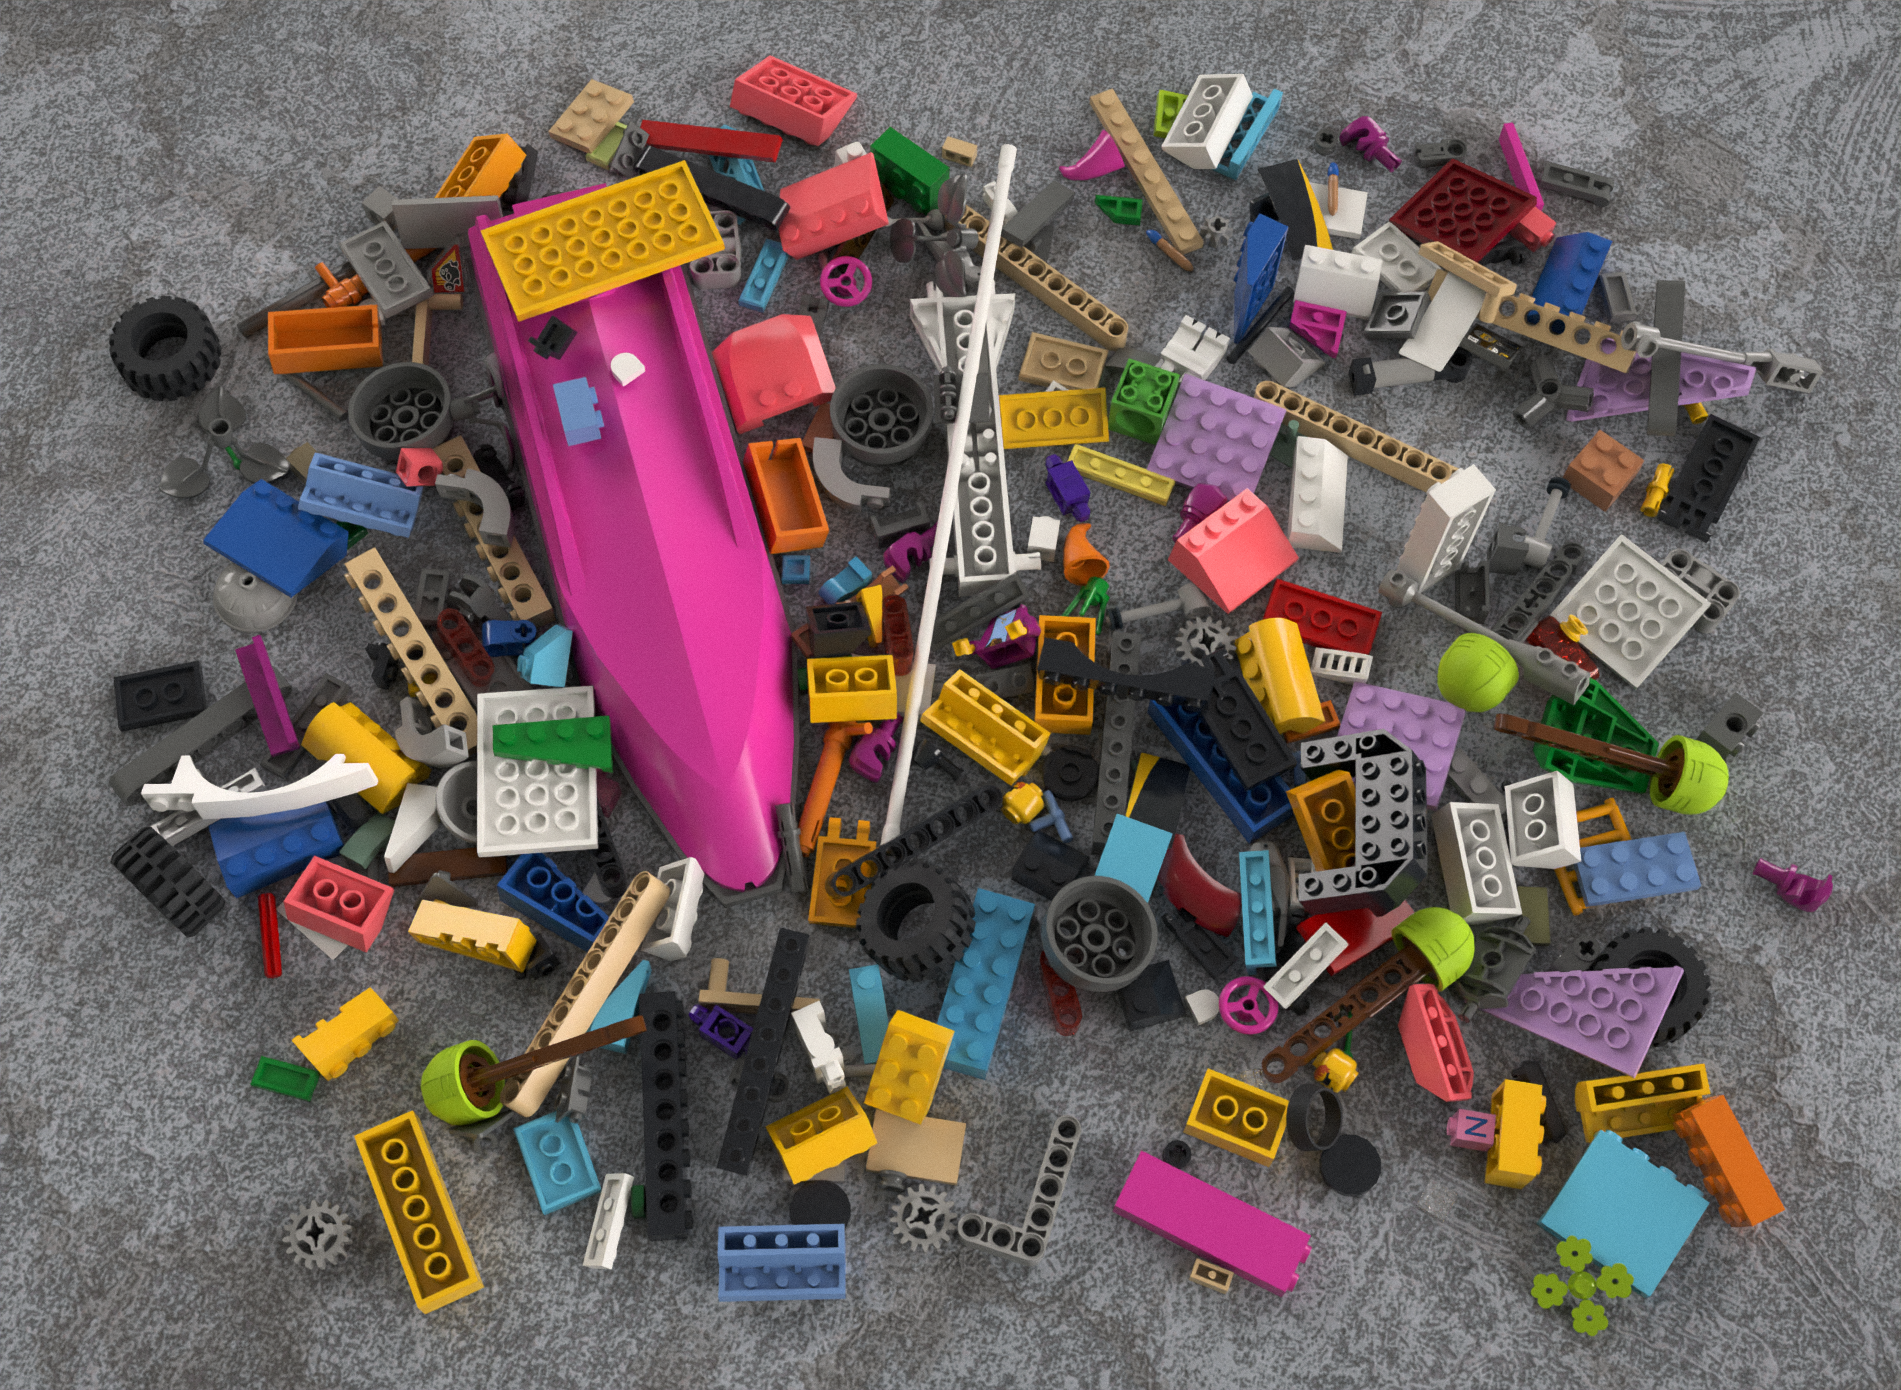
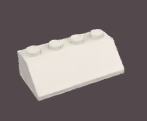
[1161,74,1253,169]
[1287,436,1348,553]
[1431,802,1522,925]

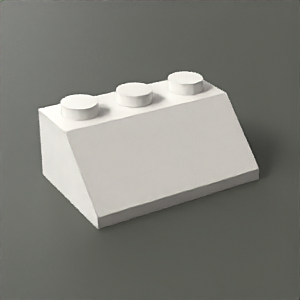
[1292,245,1383,320]
[1505,771,1581,869]
[641,857,704,961]

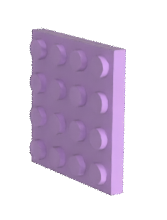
[1147,374,1287,503]
[1337,682,1466,811]

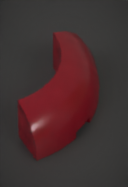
[1157,834,1242,937]

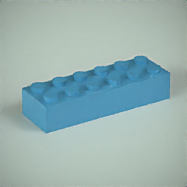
[937,888,1035,1080]

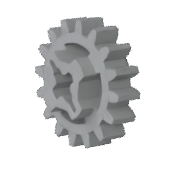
[1174,616,1236,666]
[890,1184,957,1254]
[282,1200,354,1270]

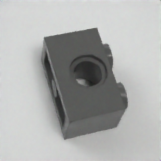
[1696,692,1763,760]

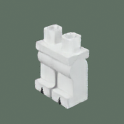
[1160,315,1230,389]
[791,1001,846,1094]

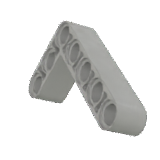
[957,1115,1081,1267]

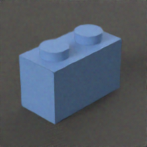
[553,377,604,446]

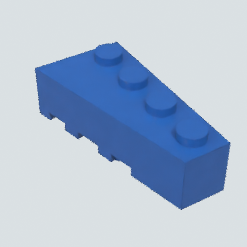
[497,853,609,953]

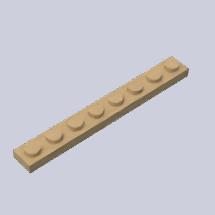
[1090,88,1204,255]

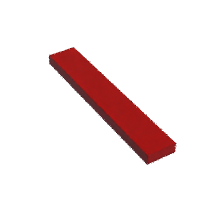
[640,120,783,163]

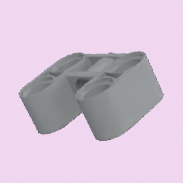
[690,210,742,290]
[1661,549,1740,634]

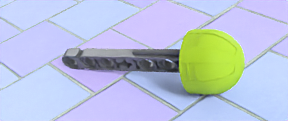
[1437,542,1585,712]

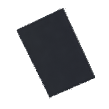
[113,660,207,732]

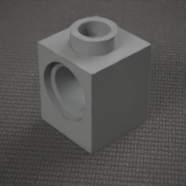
[362,186,399,231]

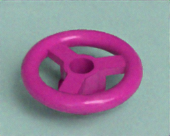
[820,256,872,307]
[1219,976,1278,1035]

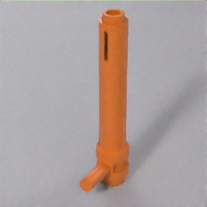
[315,248,436,308]
[797,721,873,857]

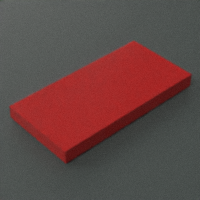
[1262,578,1382,655]
[1296,900,1415,976]

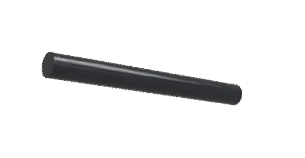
[1226,286,1294,364]

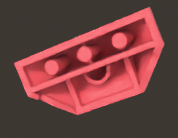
[1398,984,1474,1102]

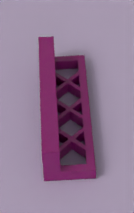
[235,635,300,757]

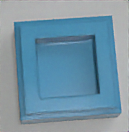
[781,555,810,584]

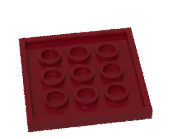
[1389,158,1537,263]

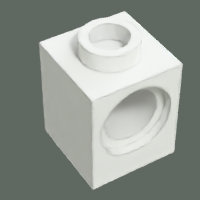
[1027,516,1060,562]

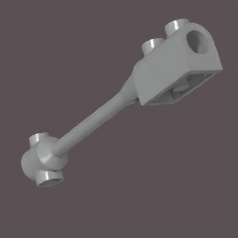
[1621,321,1824,393]
[1379,569,1590,705]

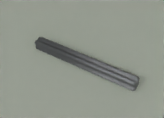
[237,261,356,337]

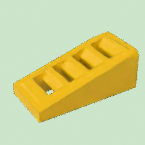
[856,585,882,648]

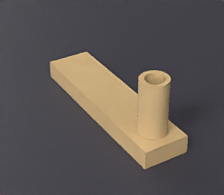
[1418,241,1517,323]
[412,294,463,366]
[699,958,820,1017]

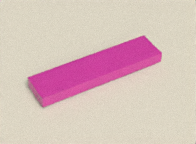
[1498,122,1544,211]

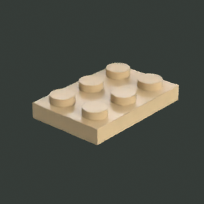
[548,79,634,154]

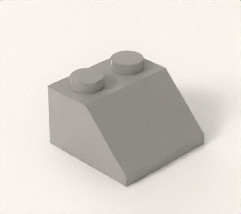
[1248,327,1325,387]

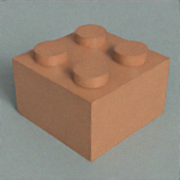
[1563,430,1645,512]

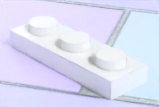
[1263,923,1349,1009]
[583,1173,634,1269]

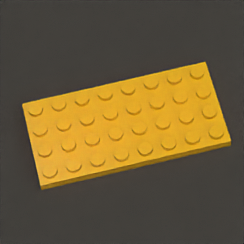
[480,160,725,322]

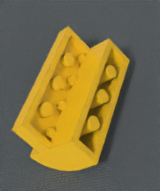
[1234,618,1325,734]
[920,669,1051,786]
[301,702,431,814]
[1575,1063,1710,1143]

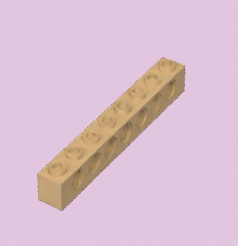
[1428,268,1637,373]
[433,435,556,631]
[344,547,477,757]

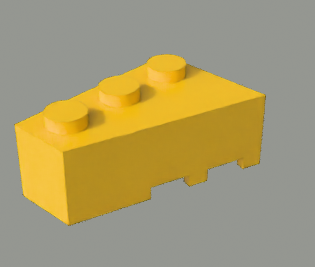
[292,987,399,1081]

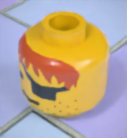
[1001,782,1044,825]
[1312,1048,1359,1093]

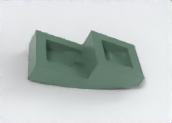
[339,813,395,870]

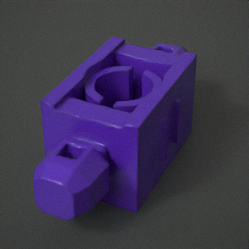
[1045,454,1091,522]
[688,1005,753,1060]

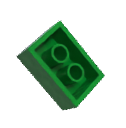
[870,127,950,216]

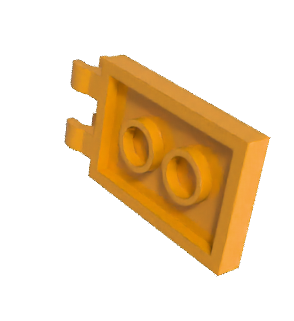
[808,817,877,928]

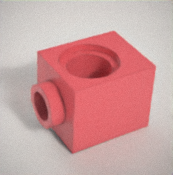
[1510,207,1556,252]
[396,448,443,486]

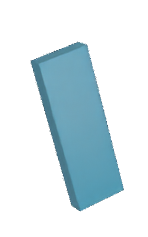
[738,238,789,313]

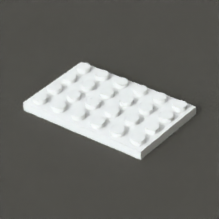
[477,686,598,857]

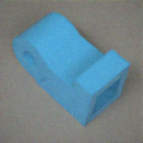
[818,556,872,605]

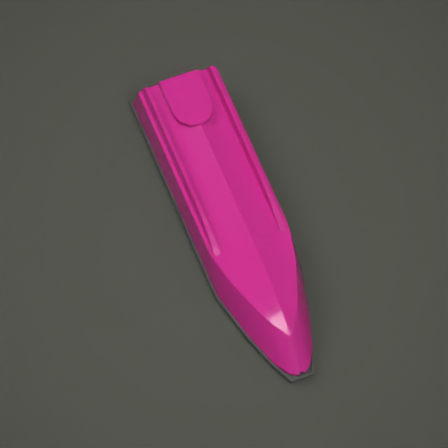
[466,183,800,908]

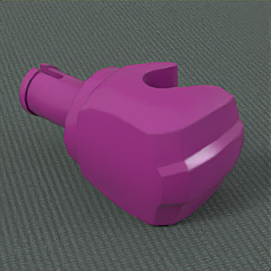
[1339,116,1402,173]
[1172,483,1228,543]
[883,522,938,584]
[849,714,903,783]
[1752,857,1833,912]

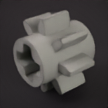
[1200,215,1233,249]

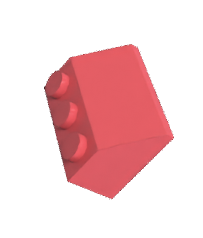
[283,856,394,953]

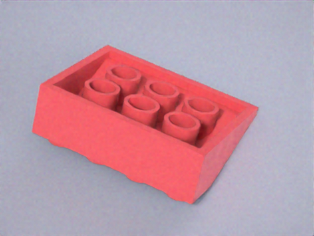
[730,56,857,146]
[779,152,889,260]
[1168,488,1299,614]

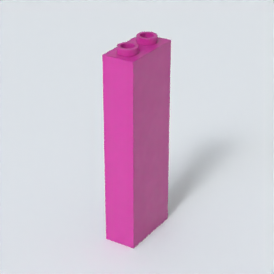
[1112,1150,1312,1297]

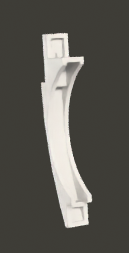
[141,754,378,820]

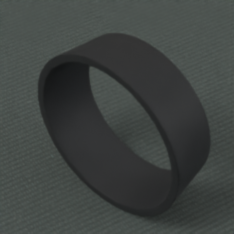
[1286,1083,1343,1151]

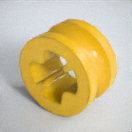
[1560,614,1588,642]

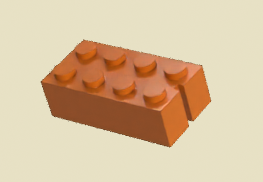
[268,305,383,374]
[743,438,829,554]
[1671,1095,1785,1227]

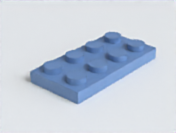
[1573,832,1701,907]

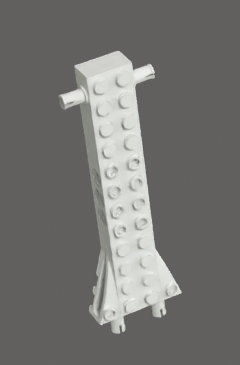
[910,280,1041,597]

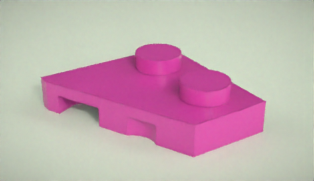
[1289,300,1347,359]

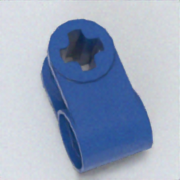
[482,620,537,657]

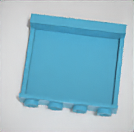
[1536,1129,1710,1298]

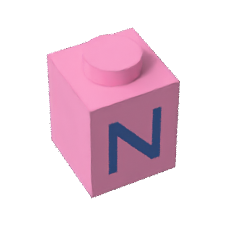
[1447,1109,1496,1152]

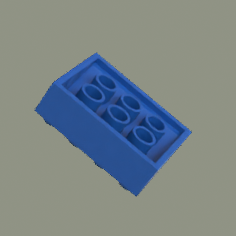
[1233,214,1288,344]
[203,479,348,598]
[209,801,345,899]

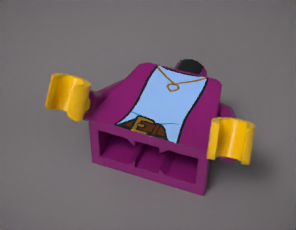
[952,603,1041,669]

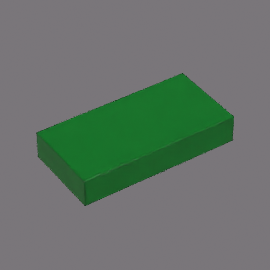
[250,1056,320,1102]

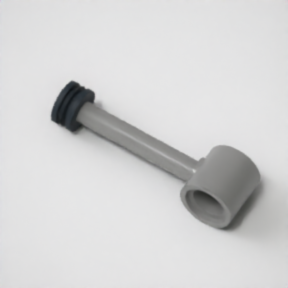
[1523,477,1571,570]
[1106,582,1212,631]

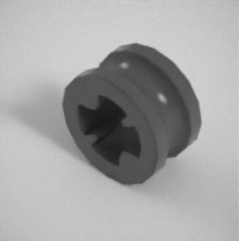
[1314,129,1338,155]
[878,1170,907,1192]

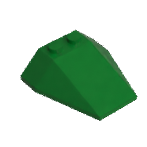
[1533,677,1659,794]

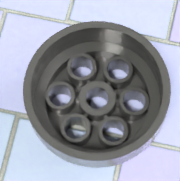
[348,362,454,464]
[830,364,933,468]
[1041,876,1158,992]

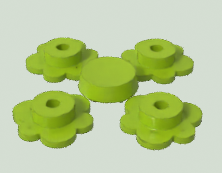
[1531,1235,1634,1336]

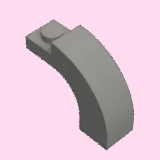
[813,437,891,514]
[435,469,515,547]
[395,696,468,768]

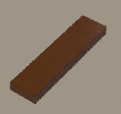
[388,847,508,887]

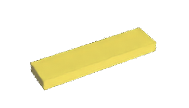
[1067,444,1176,506]

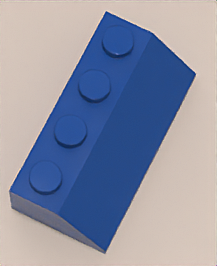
[1527,232,1612,334]

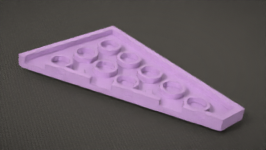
[1566,338,1756,422]
[1464,966,1684,1079]

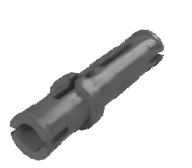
[775,802,809,892]

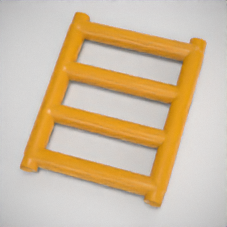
[1554,797,1632,916]

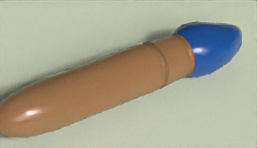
[1327,162,1339,216]
[1146,230,1194,272]

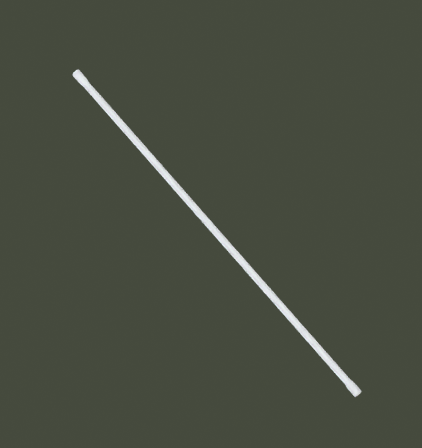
[880,144,1017,856]

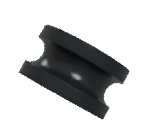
[1162,1140,1192,1169]

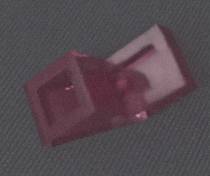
[596,755,622,818]

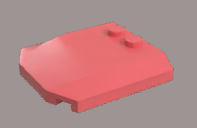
[712,314,836,435]

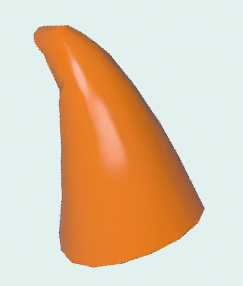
[1063,523,1110,586]

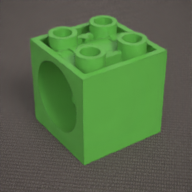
[1108,358,1180,445]

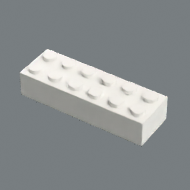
[1396,464,1496,593]

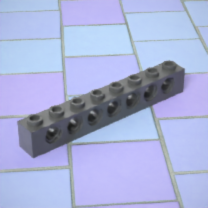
[1091,631,1141,855]

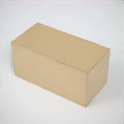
[942,136,977,167]
[1189,1258,1234,1294]

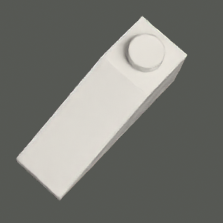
[384,783,440,873]

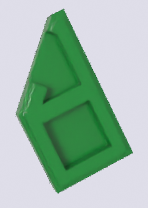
[1095,195,1143,226]

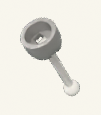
[885,209,944,230]

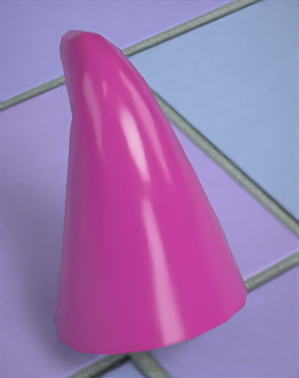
[1059,130,1125,181]

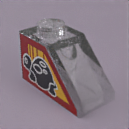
[427,233,469,294]

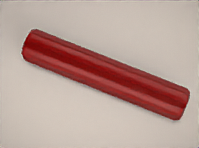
[258,893,282,979]

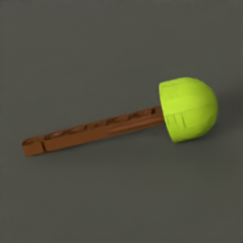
[1493,713,1729,815]
[1261,907,1475,1083]
[421,1015,647,1125]

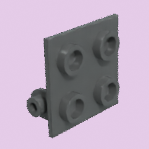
[934,366,990,424]

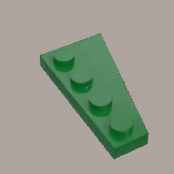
[492,716,613,773]

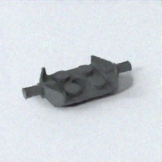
[1453,915,1538,1023]

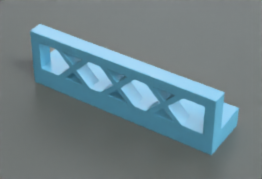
[1212,89,1283,180]
[709,124,765,225]
[1239,850,1276,975]

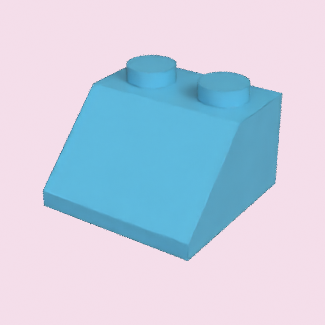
[517,624,573,688]

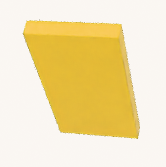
[999,388,1109,449]

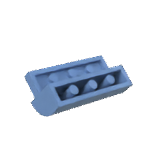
[298,453,424,538]
[718,1224,846,1302]

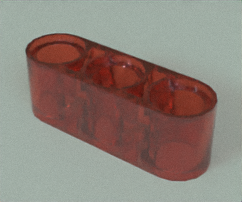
[882,594,914,676]
[437,608,494,687]
[1527,615,1600,680]
[1039,950,1082,1036]

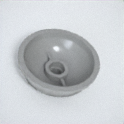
[213,562,298,633]
[435,761,477,844]

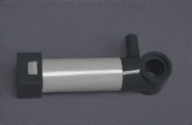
[1348,347,1473,396]

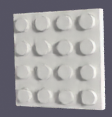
[1547,534,1711,689]

